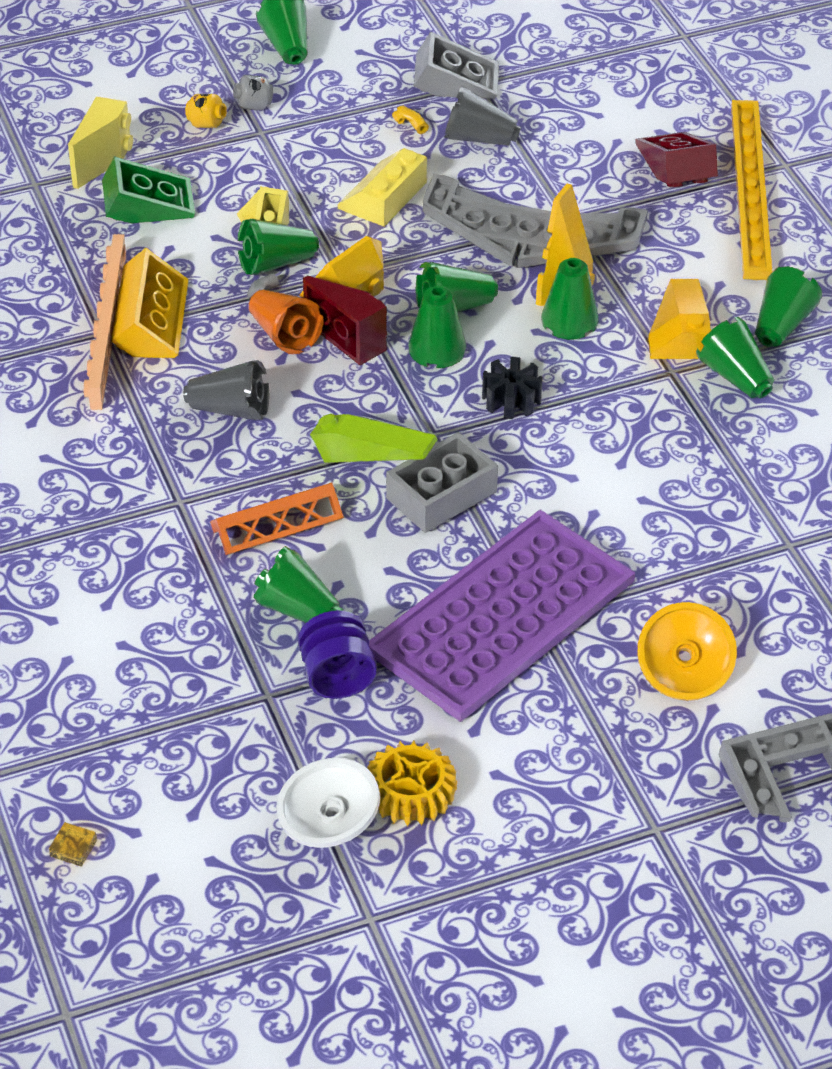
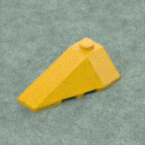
[536,183,595,306]
[648,279,711,359]

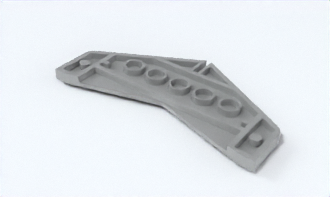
[423,174,648,268]

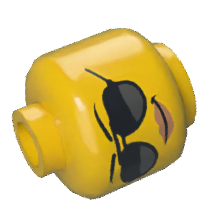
[185,94,227,128]

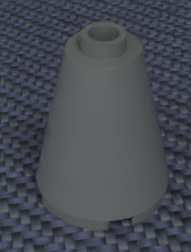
[444,86,521,146]
[183,360,269,420]

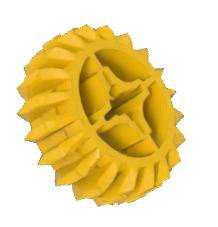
[367,740,457,827]

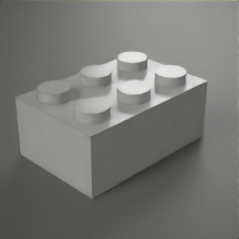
[386,432,498,533]

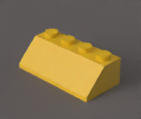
[111,248,189,358]

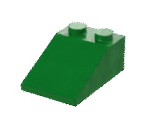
[102,156,195,224]

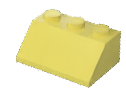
[338,148,427,227]

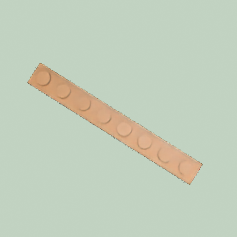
[84,234,126,410]

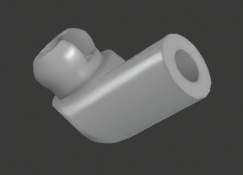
[247,273,279,298]

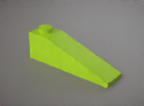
[310,414,438,463]

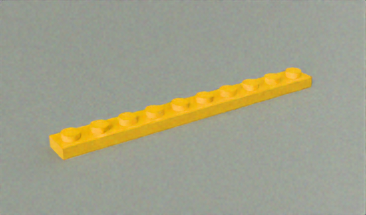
[731,100,773,280]

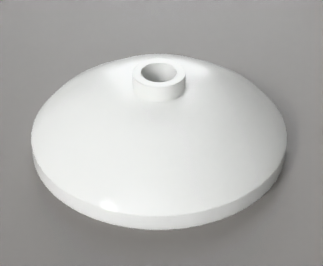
[276,758,380,848]

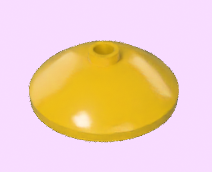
[637,602,737,701]

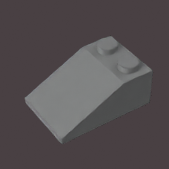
[413,32,499,99]

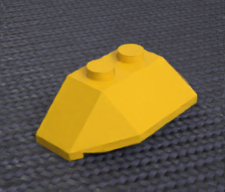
[300,236,384,298]

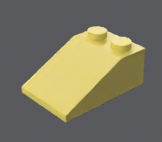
[68,96,133,189]

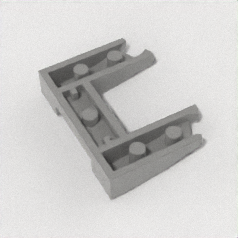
[718,713,832,822]

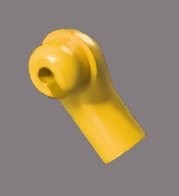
[392,105,429,134]

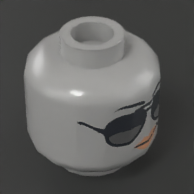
[233,75,273,111]

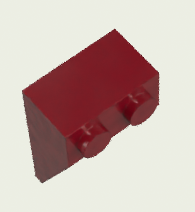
[635,131,718,187]
[303,275,387,366]

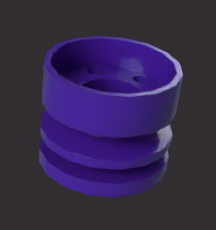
[298,610,376,699]

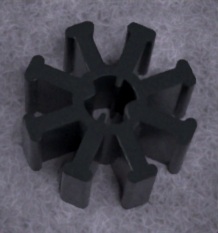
[482,357,543,419]

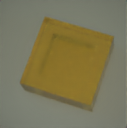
[49,822,97,867]

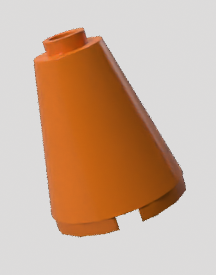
[249,290,324,354]

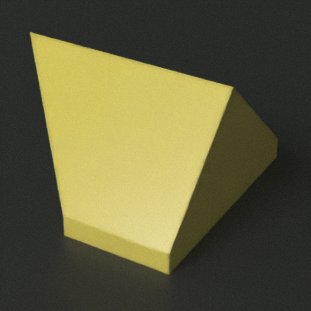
[237,186,289,225]

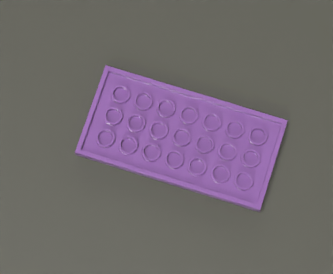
[369,509,635,722]

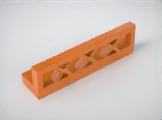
[210,482,344,555]

